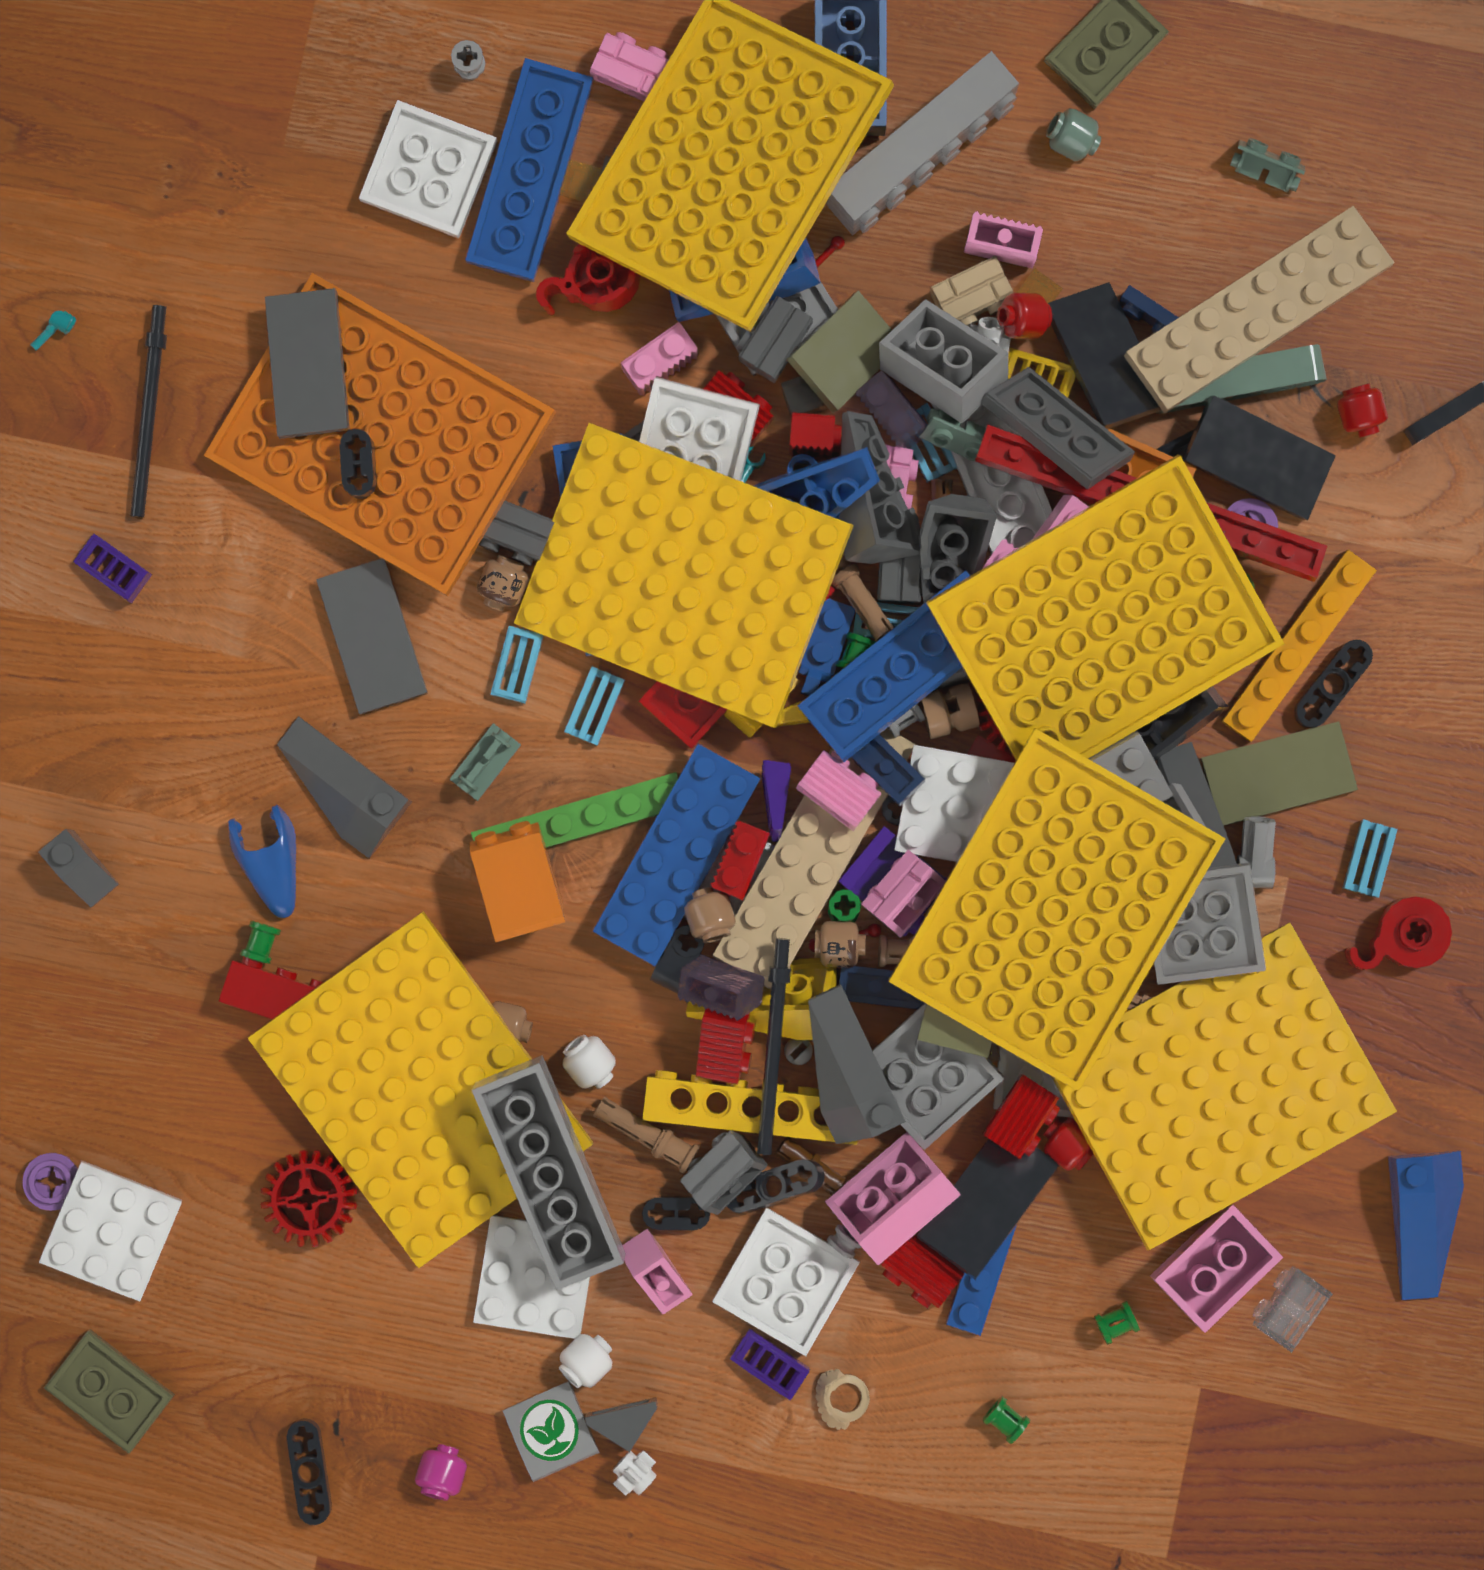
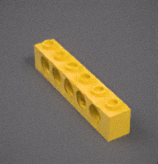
[642,1070,858,1145]

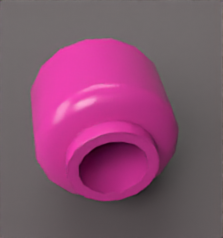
[415,1444,467,1501]

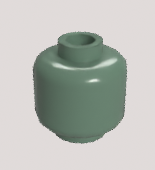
[1046,108,1101,161]

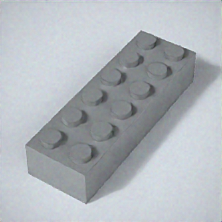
[826,51,1019,236]
[472,1055,626,1290]

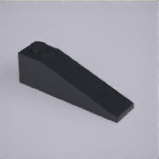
[1136,686,1229,761]

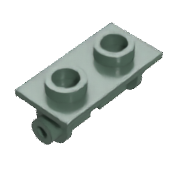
[1230,138,1305,192]
[919,408,986,465]
[450,723,521,801]

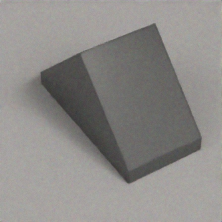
[585,1397,658,1452]

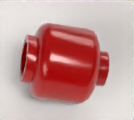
[997,292,1052,339]
[1337,383,1388,438]
[1043,1118,1094,1171]

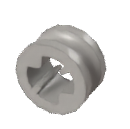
[827,1224,861,1259]

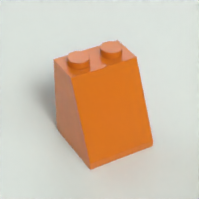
[469,821,565,942]

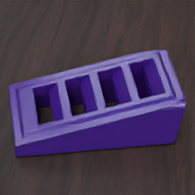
[73,533,152,603]
[761,760,791,842]
[730,1328,810,1401]

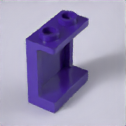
[838,826,947,937]

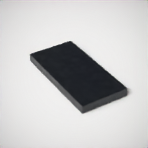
[1048,282,1162,429]
[1182,395,1336,520]
[917,1139,1059,1281]

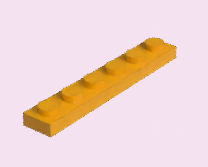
[1221,549,1377,743]

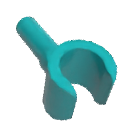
[30,311,76,350]
[741,446,766,483]

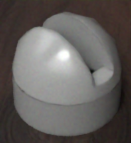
[784,1039,813,1065]

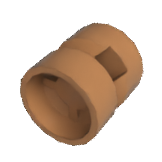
[920,682,979,739]

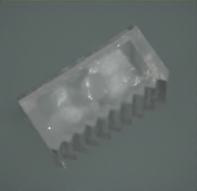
[1252,1266,1333,1353]

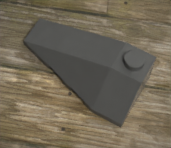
[839,411,921,564]
[919,494,997,604]
[277,716,412,859]
[1157,742,1237,868]
[808,984,906,1144]

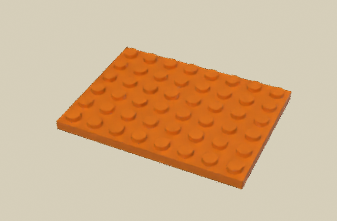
[204,273,556,596]

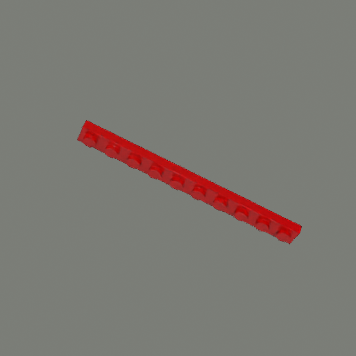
[975,425,1327,582]

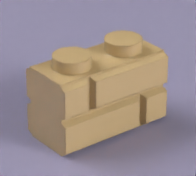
[930,256,1013,327]

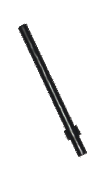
[130,305,167,518]
[757,938,791,1155]

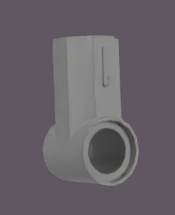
[1236,816,1276,889]

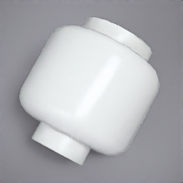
[563,1035,616,1089]
[559,1334,612,1388]

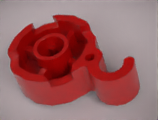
[536,244,641,316]
[1345,896,1452,970]

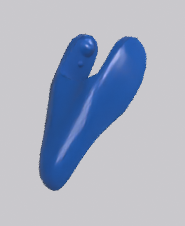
[228,805,296,918]

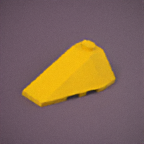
[686,958,837,1040]

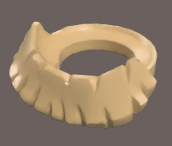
[816,1369,870,1430]

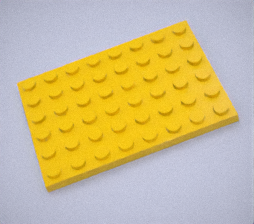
[566,0,894,332]
[514,423,854,728]
[926,455,1284,760]
[888,728,1226,1092]
[248,911,593,1269]
[1050,923,1397,1250]

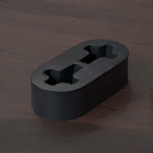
[340,429,377,499]
[642,1196,711,1230]

